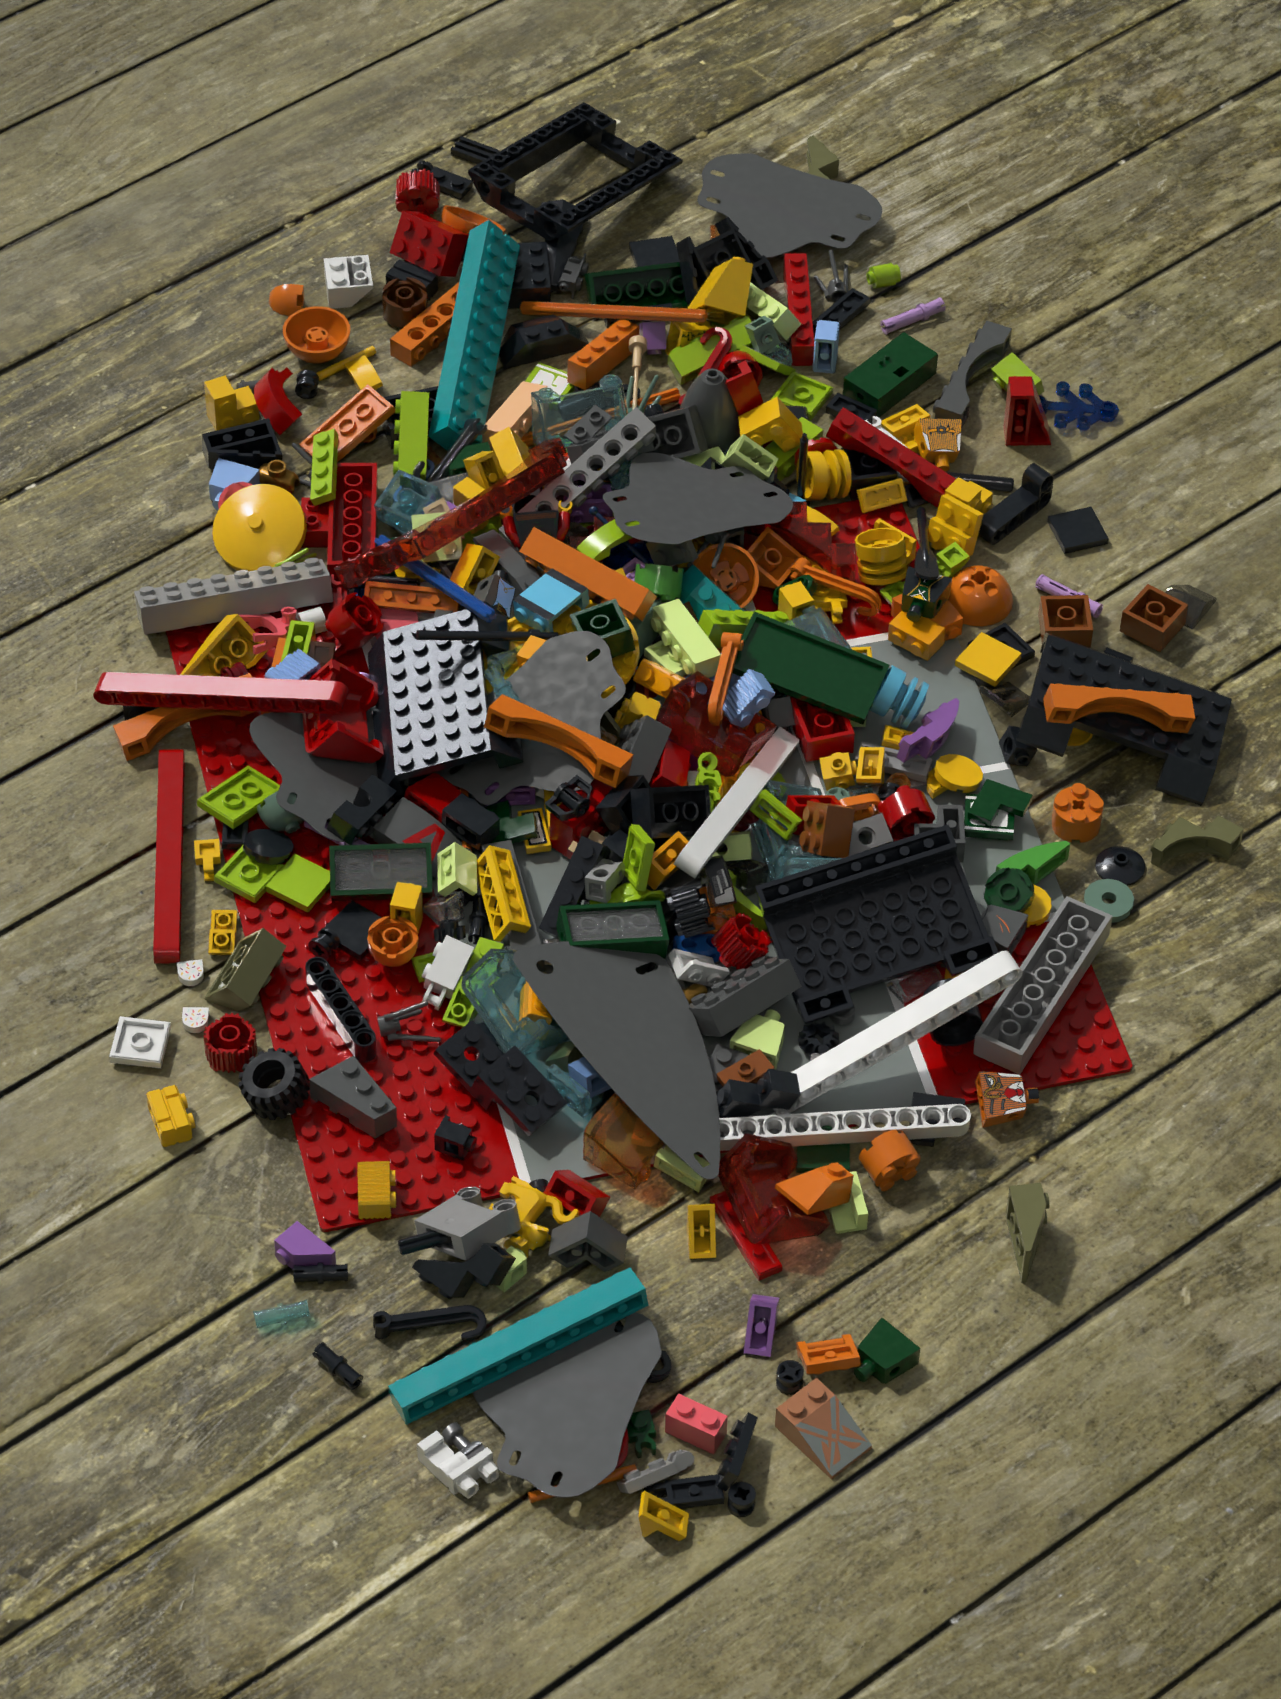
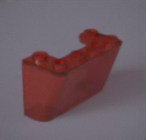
[656,671,777,777]

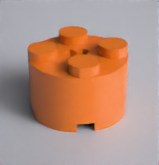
[1052,783,1104,843]
[859,1129,921,1191]

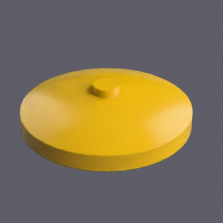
[212,484,307,572]

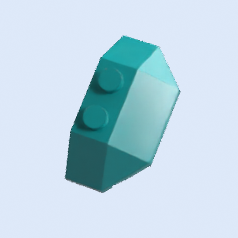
[679,564,745,621]

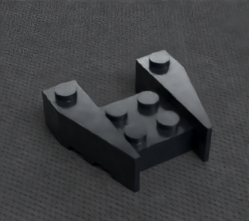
[676,217,779,306]

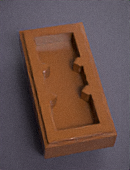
[716,1049,774,1087]

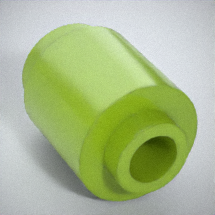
[866,263,901,289]

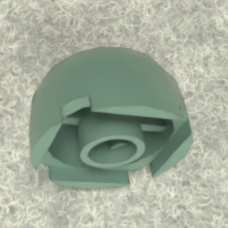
[257,792,305,834]

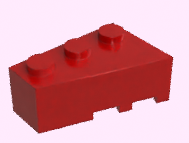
[1003,376,1051,446]

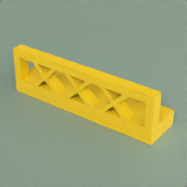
[477,845,531,942]

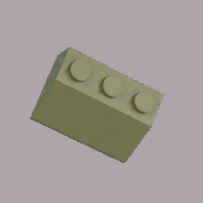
[204,928,287,1011]

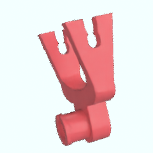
[239,607,298,655]

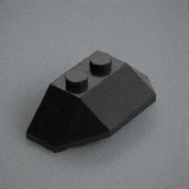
[498,314,588,369]

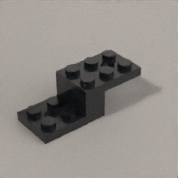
[433,1020,568,1136]

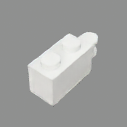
[422,935,474,1010]

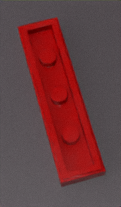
[709,1187,783,1281]

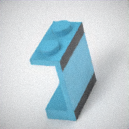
[513,568,590,632]

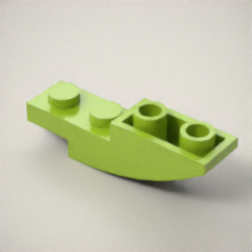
[442,937,505,1028]

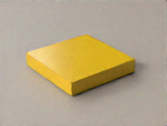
[955,632,1022,687]

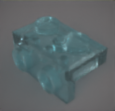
[546,1064,601,1118]

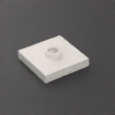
[109,1016,171,1068]

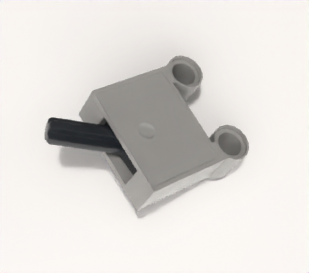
[398,1187,521,1261]

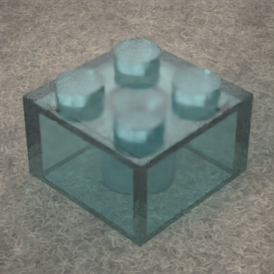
[374,470,442,535]

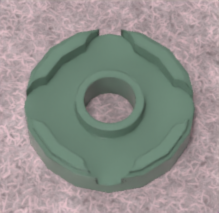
[1083,879,1134,923]

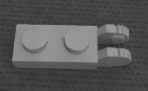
[616,1449,695,1494]

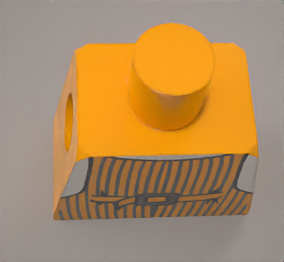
[913,418,962,472]

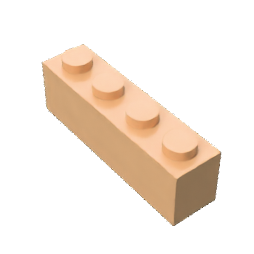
[482,381,550,450]

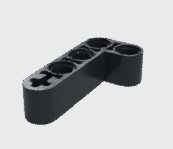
[978,463,1054,545]

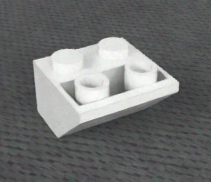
[324,255,373,309]

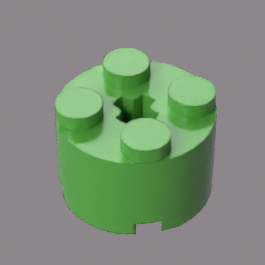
[634,564,684,603]

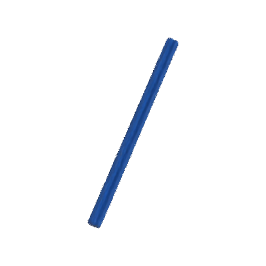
[374,535,497,623]

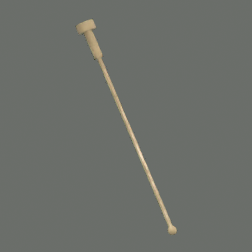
[626,335,647,500]

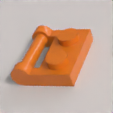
[796,1334,860,1375]

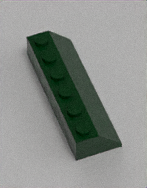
[584,262,688,308]

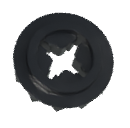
[798,1021,839,1055]

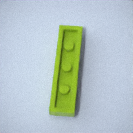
[310,429,339,506]

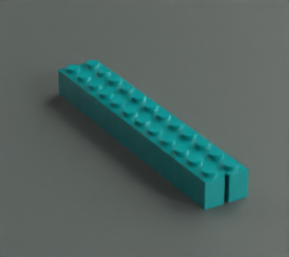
[428,220,520,451]

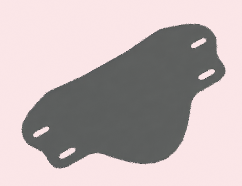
[697,153,882,258]
[603,453,793,545]
[437,631,626,805]
[250,707,383,842]
[473,1312,662,1497]

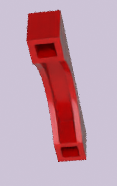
[783,253,814,366]
[826,407,956,508]

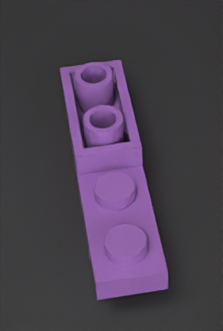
[896,698,959,763]

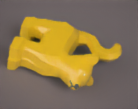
[488,1176,579,1251]

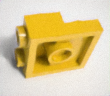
[928,494,983,556]

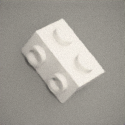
[668,949,730,987]

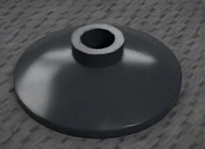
[1095,846,1145,886]

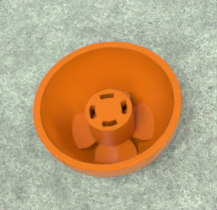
[442,205,506,240]
[283,306,350,364]
[693,543,760,608]
[948,565,1013,627]

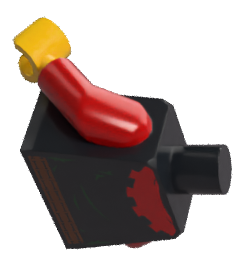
[498,501,572,548]

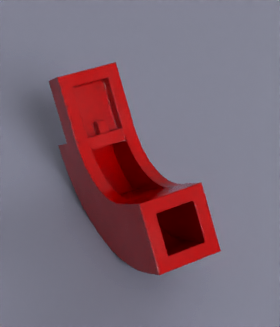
[254,367,302,435]

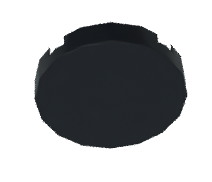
[243,829,294,865]

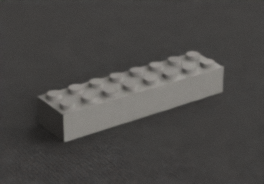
[134,558,333,635]
[973,896,1112,1075]

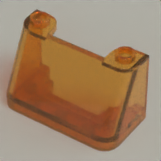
[583,1093,665,1189]

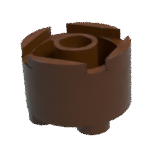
[382,278,428,329]

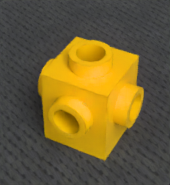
[819,752,857,791]

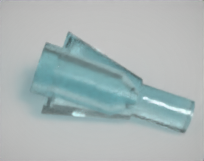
[487,644,524,677]

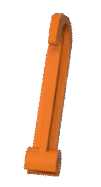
[790,557,882,616]
[708,632,744,726]

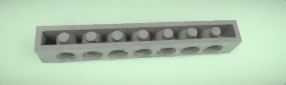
[499,407,656,551]

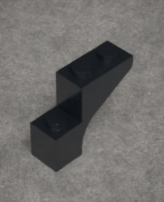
[717,1069,801,1118]
[412,1243,516,1299]

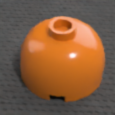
[367,916,419,967]

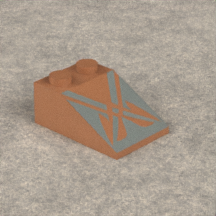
[775,1378,872,1480]

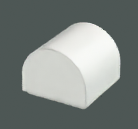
[296,607,327,634]

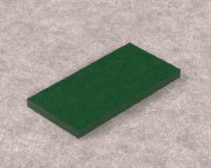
[732,612,890,725]

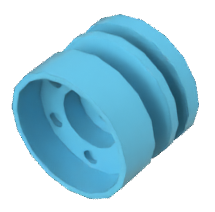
[870,665,929,729]

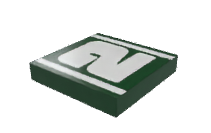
[964,794,1015,840]

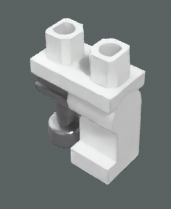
[417,1422,499,1499]

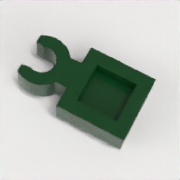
[626,1409,656,1458]

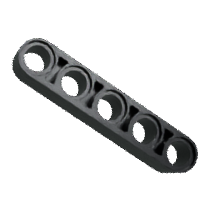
[305,957,377,1062]

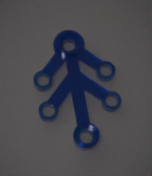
[1039,381,1119,431]

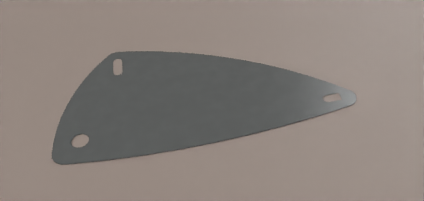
[513,941,720,1179]

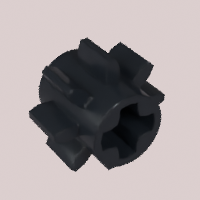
[434,919,466,943]

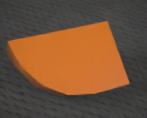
[269,284,304,316]

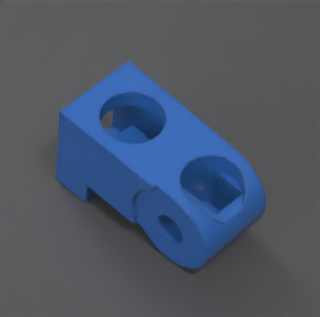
[671,934,721,963]

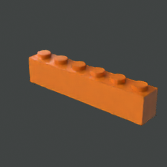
[519,527,657,621]

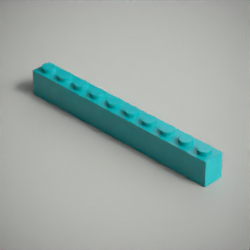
[388,1267,649,1425]

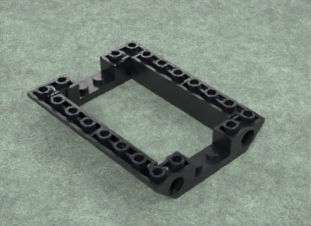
[468,102,683,241]

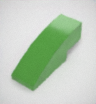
[996,841,1070,885]

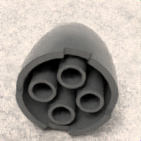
[680,369,741,456]

